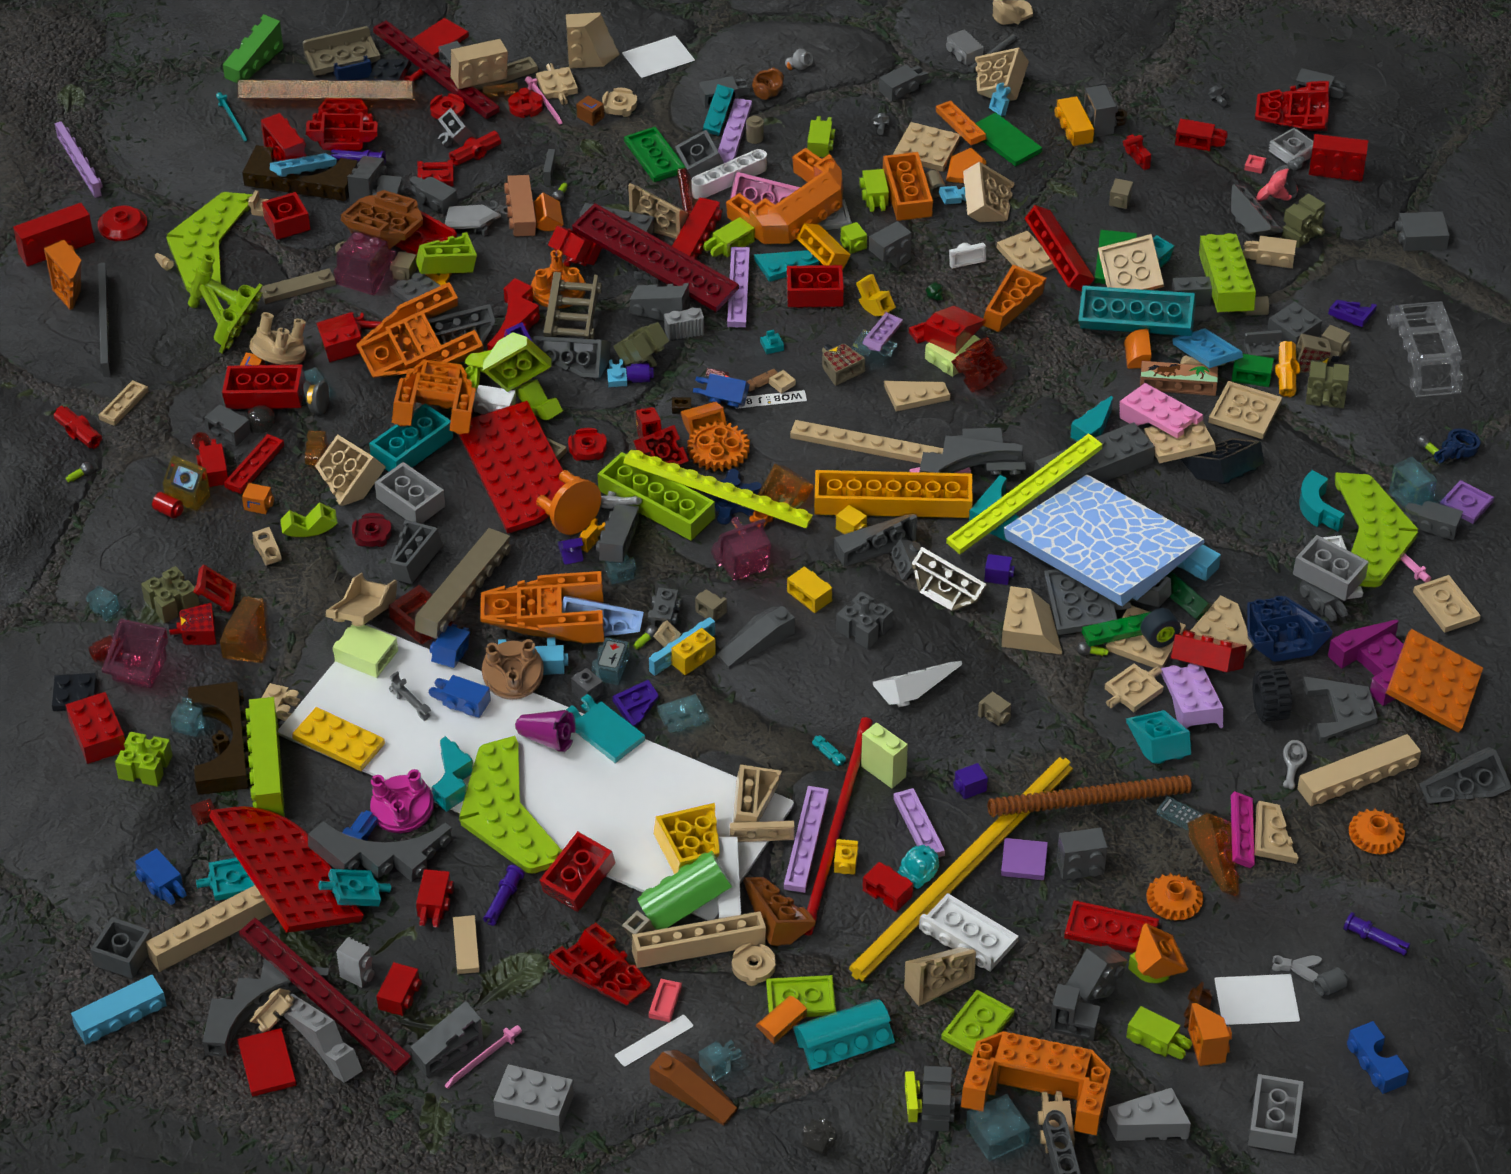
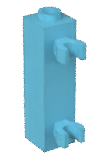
[498,637,568,675]

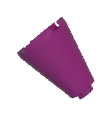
[515,710,576,752]

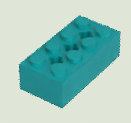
[369,403,453,472]

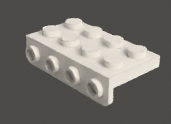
[919,893,1019,972]

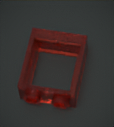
[389,585,452,645]

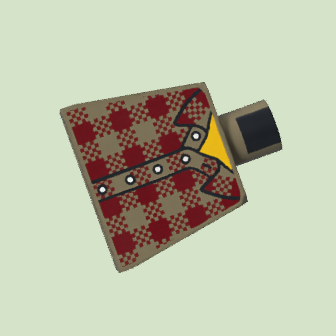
[1296,334,1339,373]
[822,344,865,386]

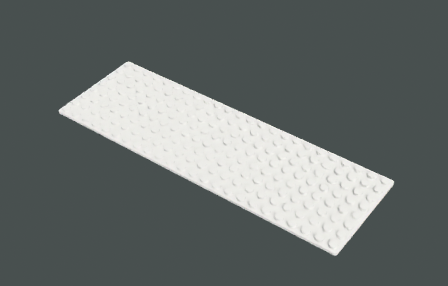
[278,624,794,921]

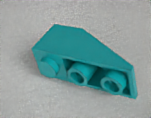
[1071,396,1113,442]

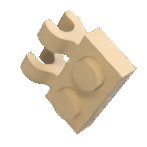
[262,683,300,721]

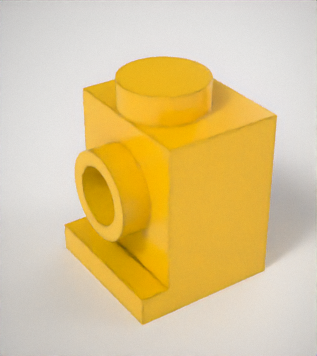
[834,839,858,875]

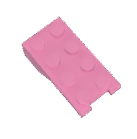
[1120,383,1203,439]

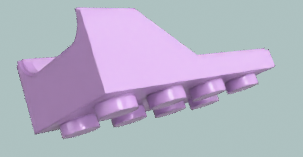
[1161,663,1223,729]

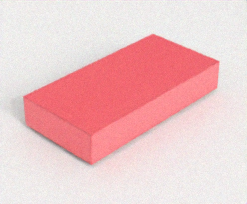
[649,979,682,1022]

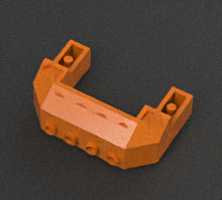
[726,148,843,244]
[961,1031,1111,1136]

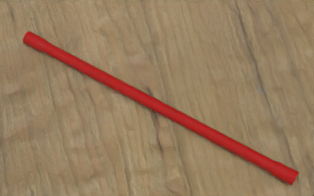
[804,717,873,935]

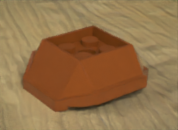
[341,190,423,250]

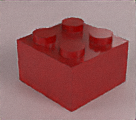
[262,192,310,240]

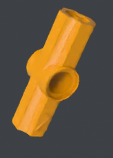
[1275,341,1300,397]

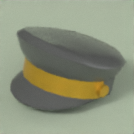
[304,380,330,415]

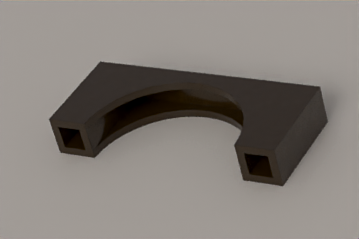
[242,145,358,201]
[188,681,251,795]

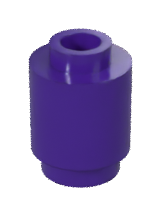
[626,363,654,383]

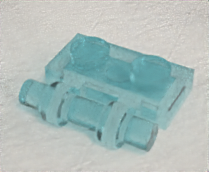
[657,694,709,733]

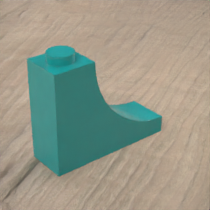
[969,475,1020,542]

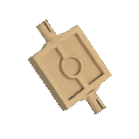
[536,63,578,105]
[1105,663,1164,712]

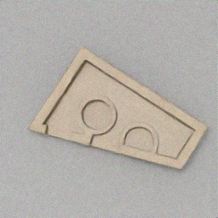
[884,381,950,412]
[1254,801,1299,864]

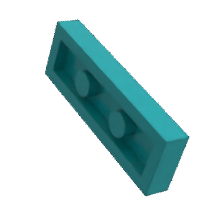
[702,84,734,136]

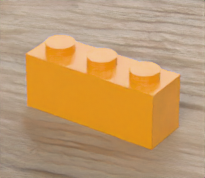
[1054,96,1094,146]
[796,223,851,270]

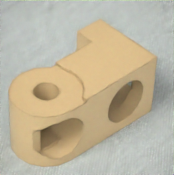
[252,527,282,566]

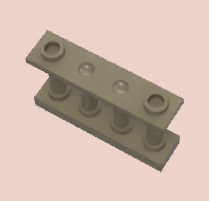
[544,272,602,339]

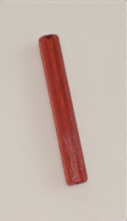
[677,168,693,217]

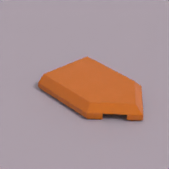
[946,147,986,183]

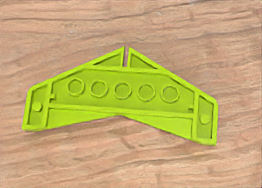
[166,192,253,293]
[1335,472,1418,587]
[459,736,562,873]

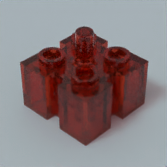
[951,337,1008,393]

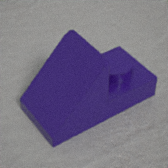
[558,538,583,564]

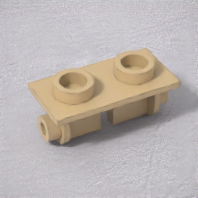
[250,988,294,1032]

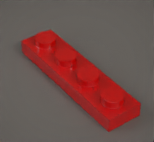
[224,434,284,494]

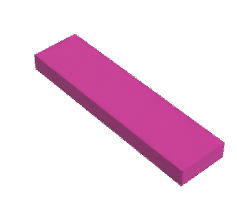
[1231,791,1255,868]

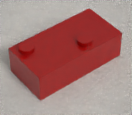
[13,203,95,267]
[222,365,306,409]

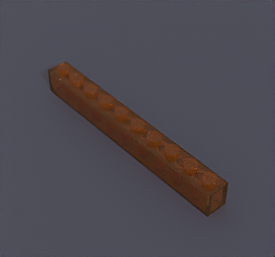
[238,80,414,100]

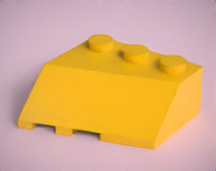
[653,803,720,874]

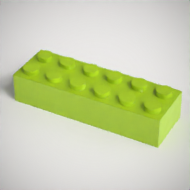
[1199,233,1256,312]
[597,452,715,541]
[246,697,285,817]

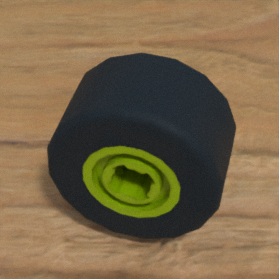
[1140,608,1181,648]

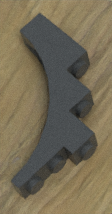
[308,822,452,882]
[203,958,331,1056]

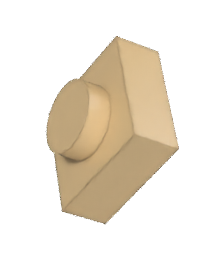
[769,370,796,394]
[653,620,681,647]

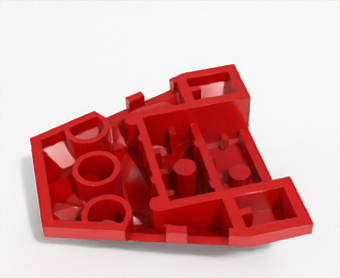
[1255,81,1329,131]
[306,98,378,151]
[548,922,651,1005]

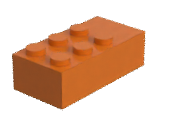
[883,152,933,221]

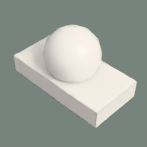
[949,243,986,269]

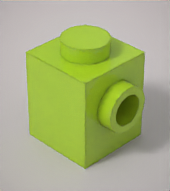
[840,222,867,254]

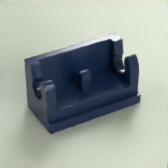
[334,55,372,85]

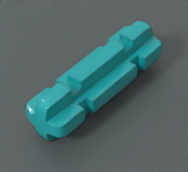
[812,735,846,766]

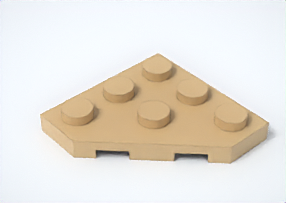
[1190,595,1253,660]

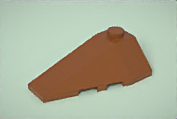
[743,877,816,946]
[650,1050,737,1126]

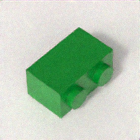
[1231,354,1274,387]

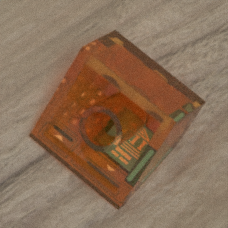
[758,464,815,509]

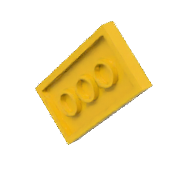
[292,707,385,771]

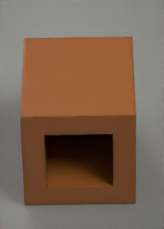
[576,96,604,126]

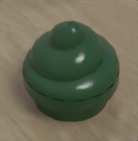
[925,281,944,301]

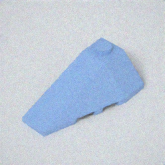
[562,596,644,636]

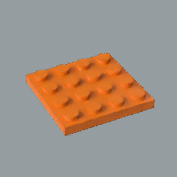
[1386,629,1483,733]

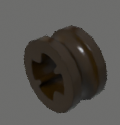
[1115,109,1127,126]

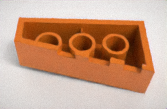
[983,265,1047,332]

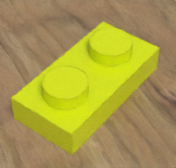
[905,1071,922,1123]

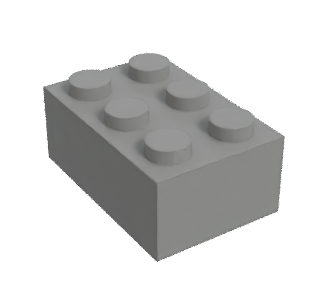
[375,462,445,524]
[1293,535,1369,601]
[493,1064,574,1132]
[1248,1074,1304,1154]

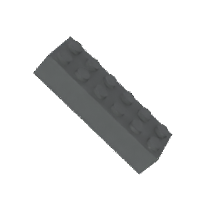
[1034,422,1155,498]

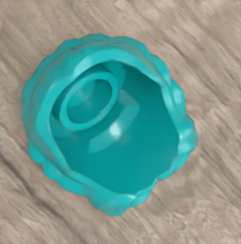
[898,845,939,889]

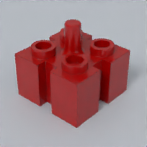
[548,225,602,267]
[633,425,689,465]

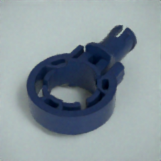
[1434,429,1480,463]

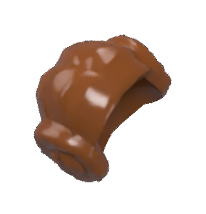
[752,67,784,100]

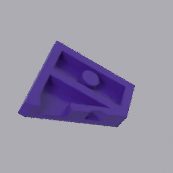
[1328,300,1377,327]
[612,680,659,728]

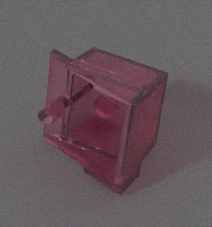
[334,231,396,296]
[711,517,771,581]
[102,619,168,688]

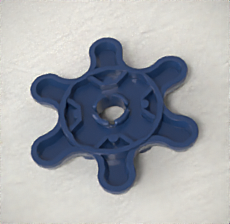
[705,469,763,525]

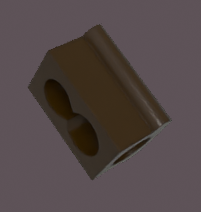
[672,397,691,414]
[211,730,230,755]

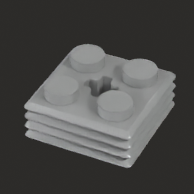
[1268,128,1313,163]

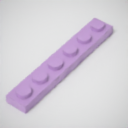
[718,98,752,163]
[55,122,103,198]
[727,247,750,327]
[784,786,829,893]

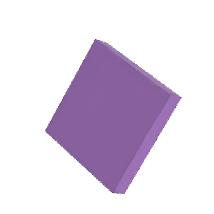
[1440,480,1494,524]
[1001,838,1048,880]

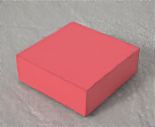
[1244,154,1266,174]

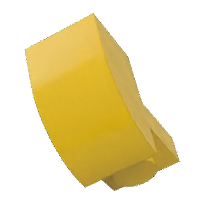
[856,274,896,316]

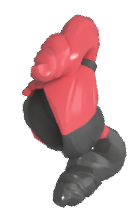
[1256,156,1305,202]

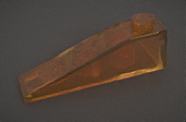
[220,596,267,663]
[1187,813,1239,896]

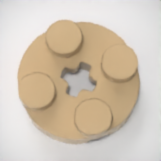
[602,88,637,117]
[732,943,776,986]

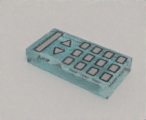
[1156,796,1204,833]

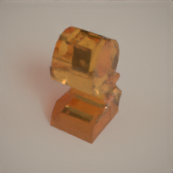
[305,431,327,465]

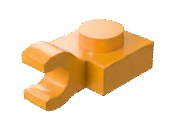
[579,518,605,553]

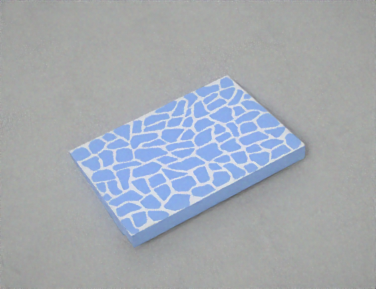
[1004,475,1205,606]

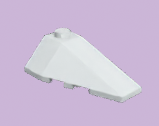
[873,661,962,707]

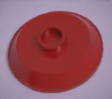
[98,206,147,241]

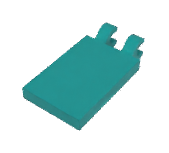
[566,694,645,763]

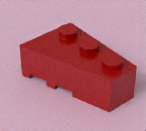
[1171,630,1247,672]

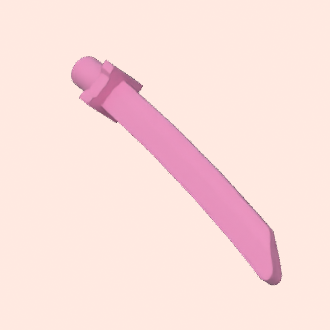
[525,76,562,125]
[1400,554,1431,583]
[445,1025,522,1089]

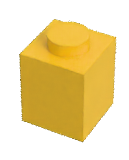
[836,505,867,534]

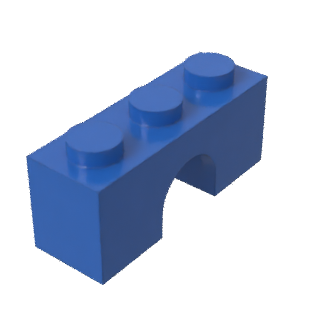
[1347,1021,1409,1094]

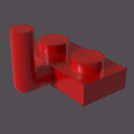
[1123,134,1151,170]

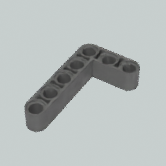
[1043,1110,1080,1174]

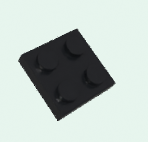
[367,59,411,86]
[52,673,97,711]

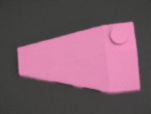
[730,172,800,205]

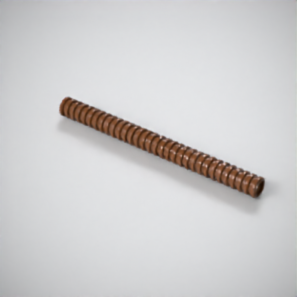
[987,775,1192,817]

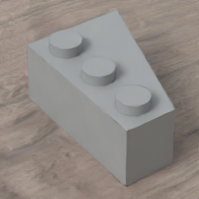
[1107,1088,1191,1141]

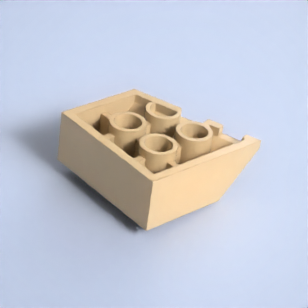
[975,47,1029,101]

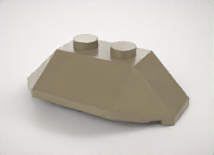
[912,547,987,612]

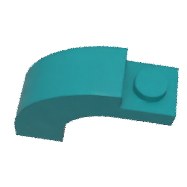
[1299,470,1345,532]

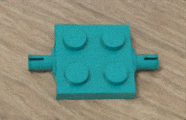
[196,858,254,901]
[318,869,391,906]

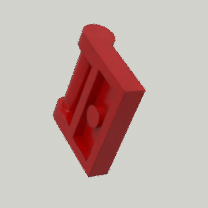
[417,160,454,187]
[193,565,236,613]

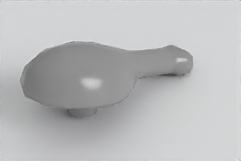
[600,491,642,509]
[1283,740,1307,790]

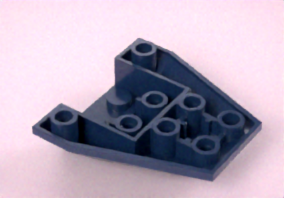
[1247,596,1332,662]

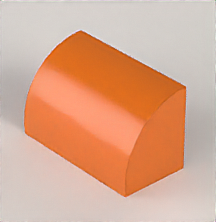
[533,193,564,231]
[1124,329,1151,369]
[681,402,727,434]
[756,996,807,1044]

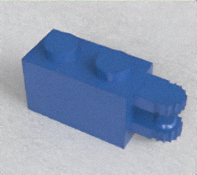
[693,373,750,408]
[430,624,470,668]
[428,675,491,718]
[135,848,187,905]

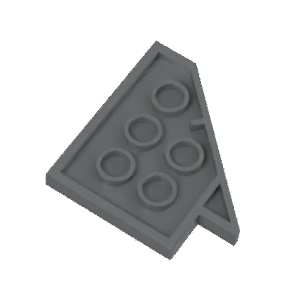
[1044,569,1131,635]

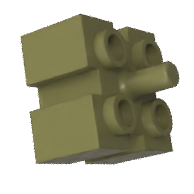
[1281,194,1325,248]
[613,322,669,367]
[1306,361,1349,409]
[141,566,199,623]

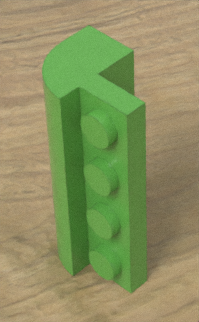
[637,851,732,930]

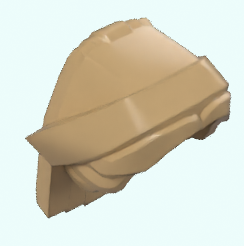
[992,0,1033,25]

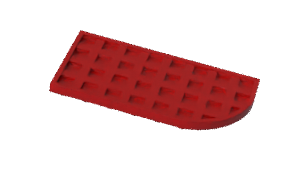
[459,401,565,534]
[209,806,364,933]

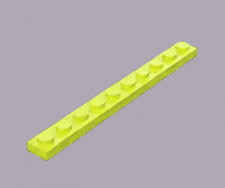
[946,433,1102,554]
[623,450,813,528]

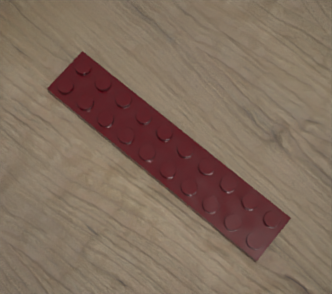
[572,203,739,312]

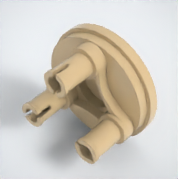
[249,312,306,365]

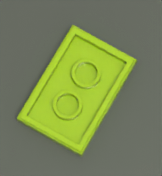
[766,975,836,1017]
[941,990,1015,1056]

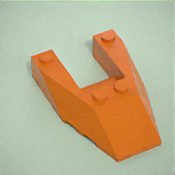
[356,282,483,378]
[392,359,476,434]
[480,571,605,643]

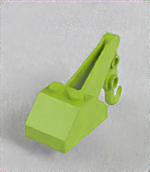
[465,332,552,392]

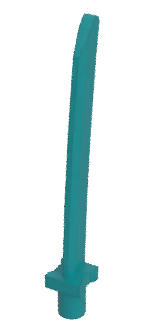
[216,92,247,142]

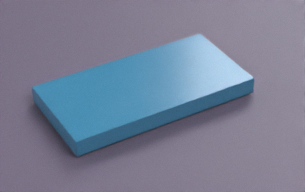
[1173,328,1243,368]

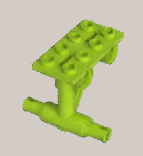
[188,253,263,354]

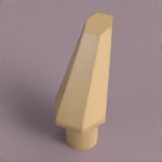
[155,253,174,271]

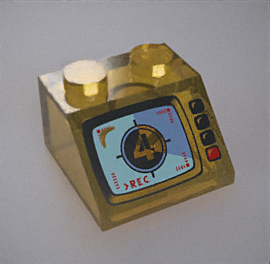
[163,455,210,511]

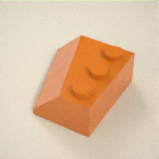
[44,240,81,310]

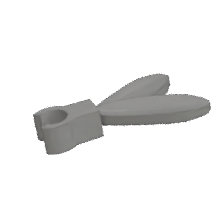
[1272,955,1322,983]

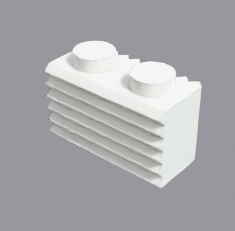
[473,385,517,414]

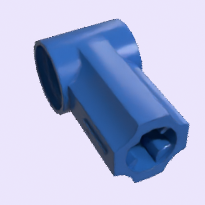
[342,810,378,841]

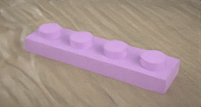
[863,312,903,352]
[893,788,945,857]

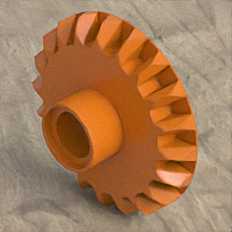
[1349,808,1405,854]
[1146,873,1203,920]

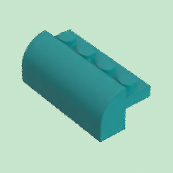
[793,999,895,1070]

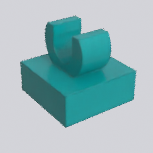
[760,330,784,355]

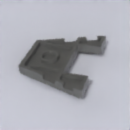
[1303,677,1378,743]

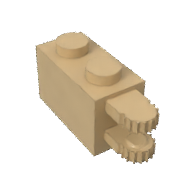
[1243,236,1297,269]
[1038,1091,1075,1153]

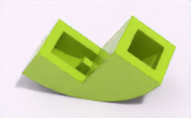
[514,379,563,420]
[280,502,337,537]

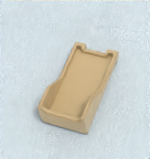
[326,573,397,626]

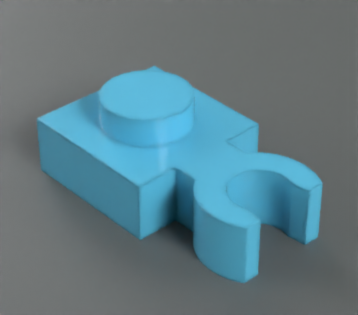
[989,82,1011,116]
[938,186,966,204]
[607,359,627,387]

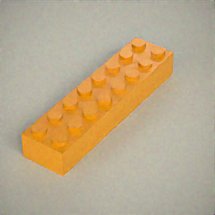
[814,470,972,518]

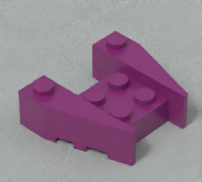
[1328,619,1404,706]

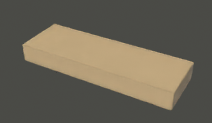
[99,380,149,426]
[730,821,794,842]
[453,915,480,974]

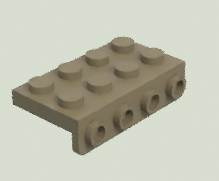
[303,26,381,76]

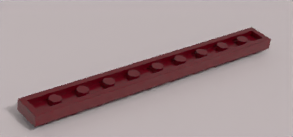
[373,20,500,119]
[239,918,412,1075]

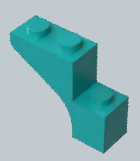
[432,736,473,812]

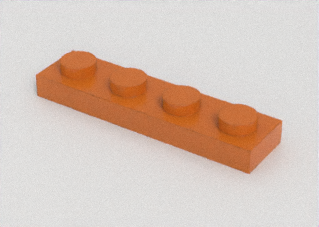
[936,101,986,145]

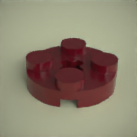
[352,513,392,547]

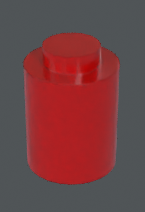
[152,492,184,518]

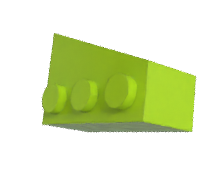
[416,232,477,274]

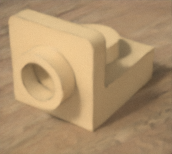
[248,190,268,217]

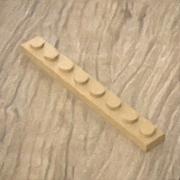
[790,420,943,464]

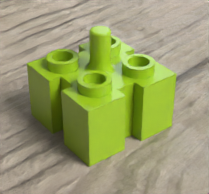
[115,732,173,787]

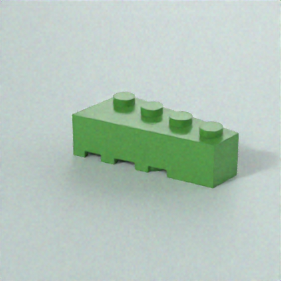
[223,14,283,85]

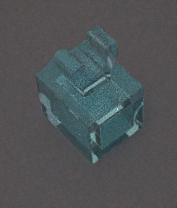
[170,697,205,737]
[699,1040,742,1081]

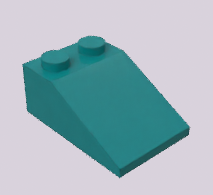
[1126,710,1191,764]

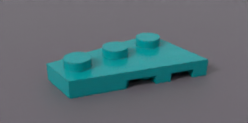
[754,250,819,282]

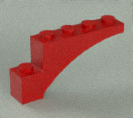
[487,278,540,350]

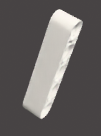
[692,149,767,199]
[717,837,741,919]

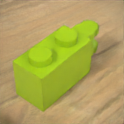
[807,116,835,157]
[859,169,889,212]
[703,217,754,257]
[1126,1006,1192,1059]

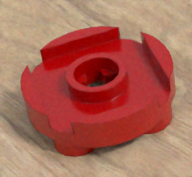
[508,88,543,118]
[430,94,465,119]
[568,428,607,461]

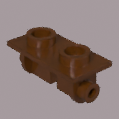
[1184,982,1212,1028]

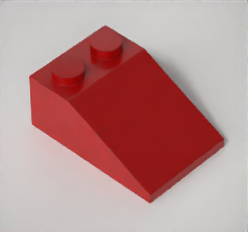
[924,306,986,354]
[316,312,362,363]

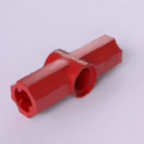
[449,130,501,167]
[53,405,102,449]

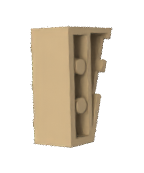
[733,765,782,823]

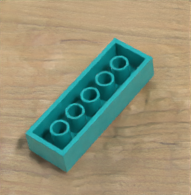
[1078,286,1196,336]

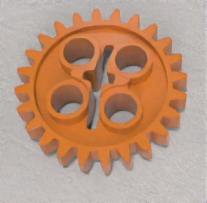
[687,421,750,472]

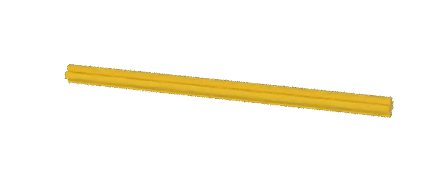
[849,757,1073,981]

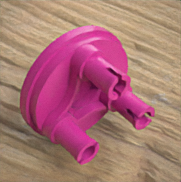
[370,769,434,833]

